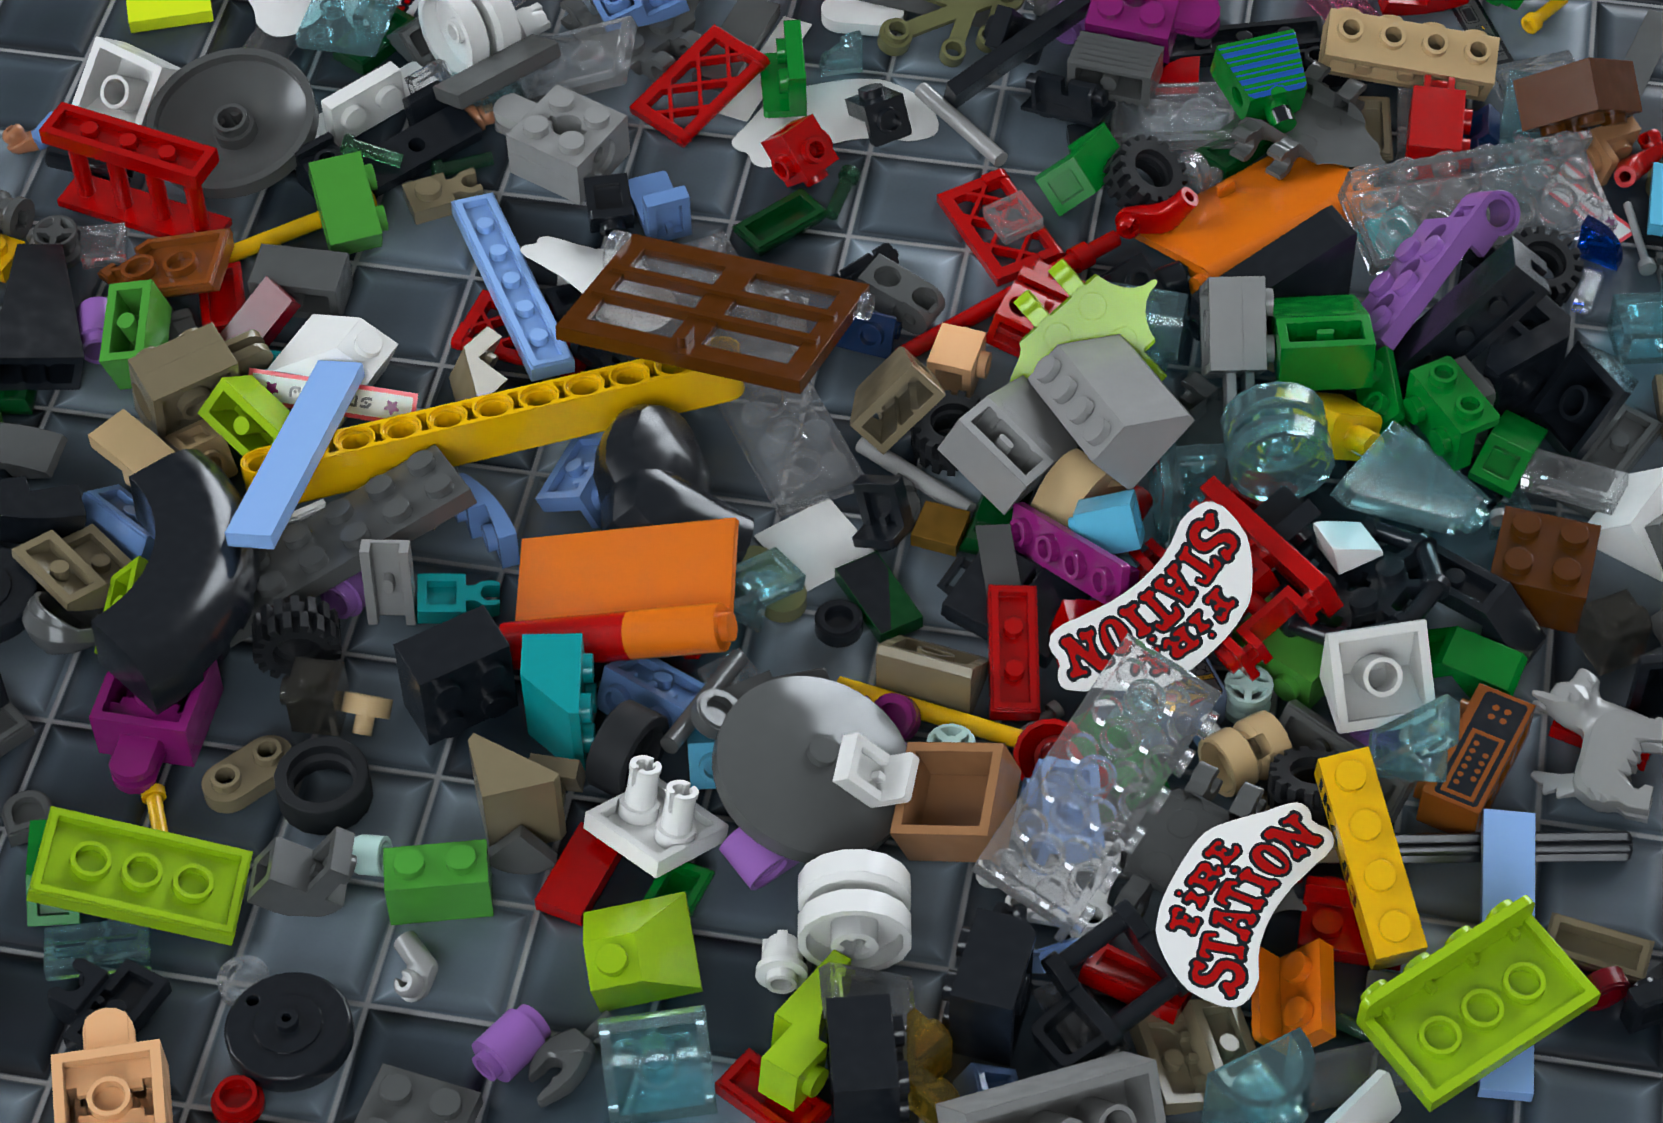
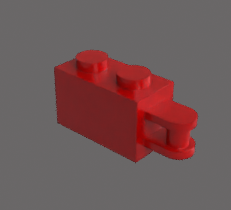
[1403,74,1473,182]

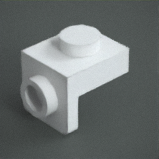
[833,733,920,808]

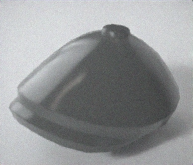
[22,591,104,655]

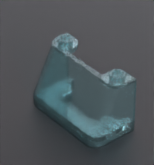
[1330,420,1493,536]

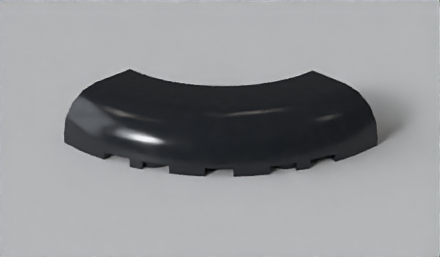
[91,449,261,715]

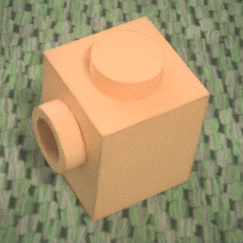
[927,322,992,398]

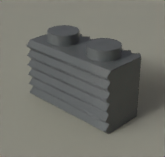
[1066,31,1164,108]

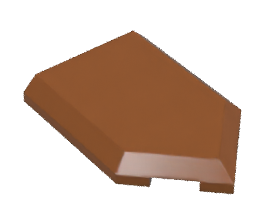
[97,228,234,298]

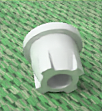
[515,2,551,40]
[755,930,808,994]

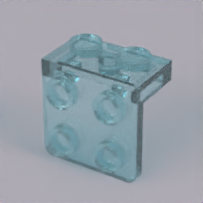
[295,0,400,57]

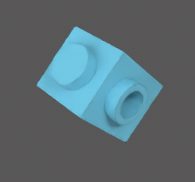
[1068,489,1146,554]

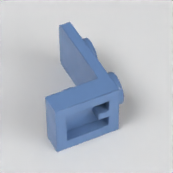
[628,171,692,241]

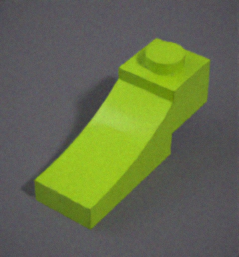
[758,950,852,1112]

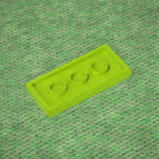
[26,806,253,946]

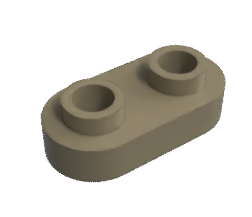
[201,735,292,814]

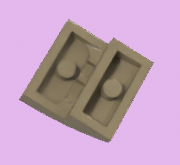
[11,524,132,611]
[1129,999,1270,1116]

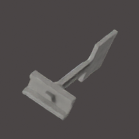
[359,408,459,625]

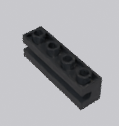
[1393,235,1550,400]

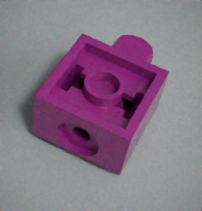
[1085,0,1220,64]
[89,659,224,794]

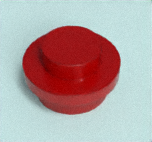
[211,1075,266,1123]

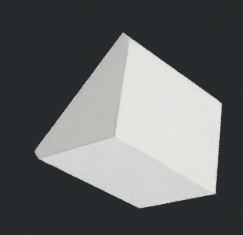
[1588,467,1663,582]
[1319,619,1438,734]

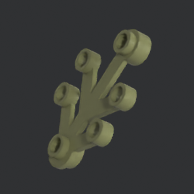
[877,0,1025,67]

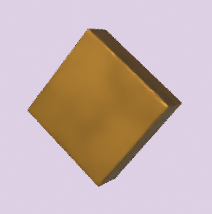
[911,500,971,557]

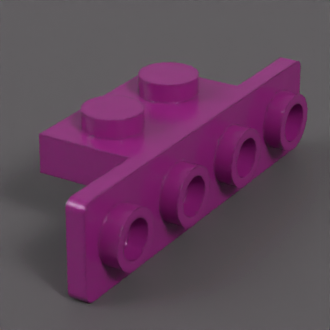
[1010,502,1140,605]

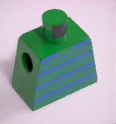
[1210,29,1307,133]

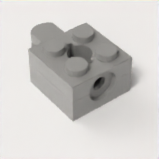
[493,84,630,205]
[1199,276,1275,421]

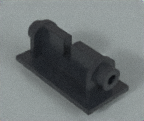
[1020,70,1116,128]

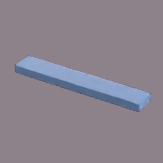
[451,192,575,382]
[224,360,365,549]
[1477,809,1536,1102]

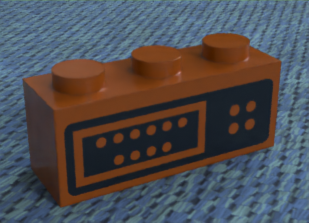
[1413,683,1536,833]

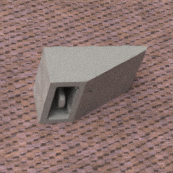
[937,375,1081,515]

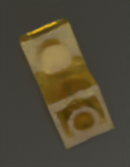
[907,1007,960,1123]

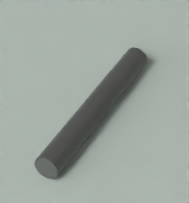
[660,650,748,754]

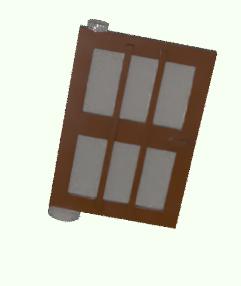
[555,229,875,395]

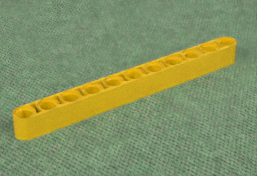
[240,340,745,504]

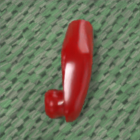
[1614,128,1663,188]
[1115,187,1199,239]

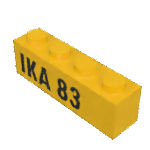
[1314,746,1428,970]

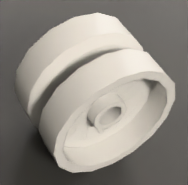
[418,0,521,76]
[797,849,912,973]

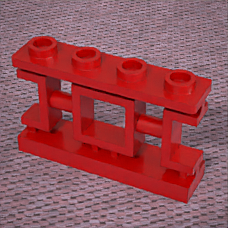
[1127,475,1344,682]

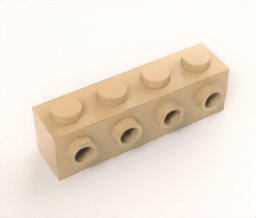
[1318,7,1500,102]

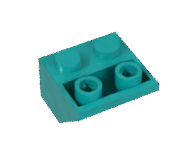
[520,633,597,771]

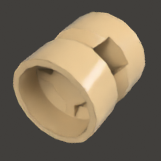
[1197,710,1292,797]

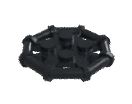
[1272,516,1451,646]

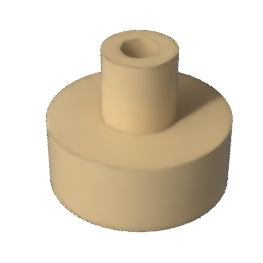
[341,691,393,736]

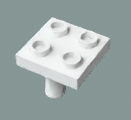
[583,755,729,878]

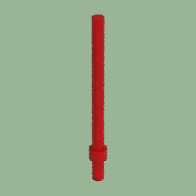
[895,230,1121,357]

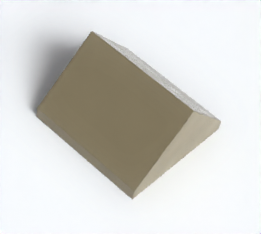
[876,635,989,715]
[468,733,567,847]

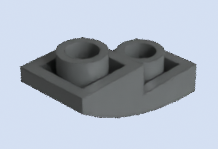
[0,422,68,479]

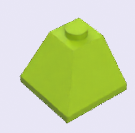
[583,892,703,1013]

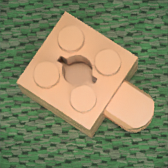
[51,1007,173,1123]

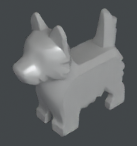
[1530,668,1663,824]

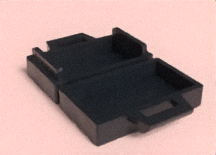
[937,552,1091,668]

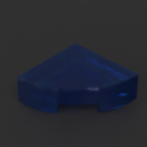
[1577,215,1623,271]

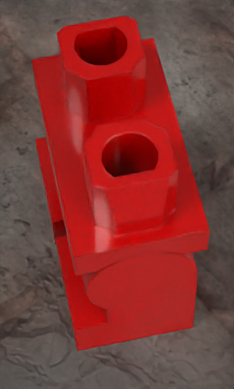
[986,260,1085,358]

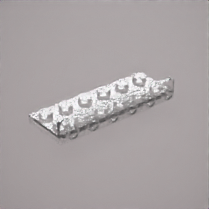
[1337,130,1618,276]
[971,633,1222,943]

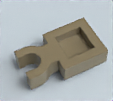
[401,168,484,225]

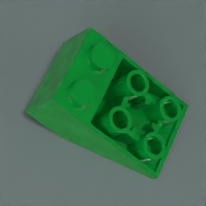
[1266,294,1376,391]

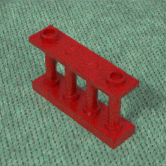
[39,102,233,237]

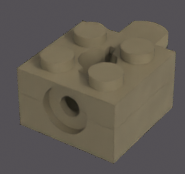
[128,322,273,443]

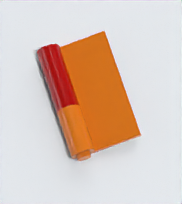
[498,517,739,670]

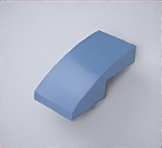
[592,0,690,29]
[455,472,520,569]

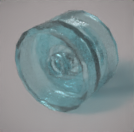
[1220,381,1335,501]

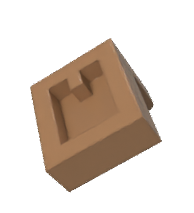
[1576,116,1642,187]

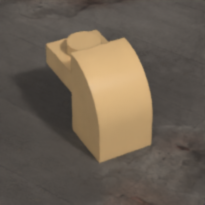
[1030,448,1126,528]

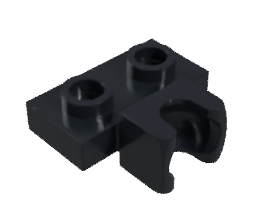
[48,958,172,1051]

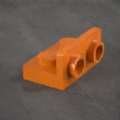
[1251,938,1336,1059]

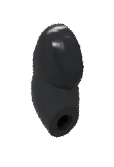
[593,403,754,571]

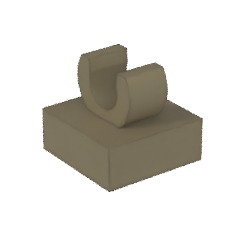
[529,753,586,807]

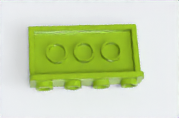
[1356,895,1601,1112]

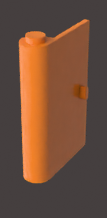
[1134,156,1382,294]

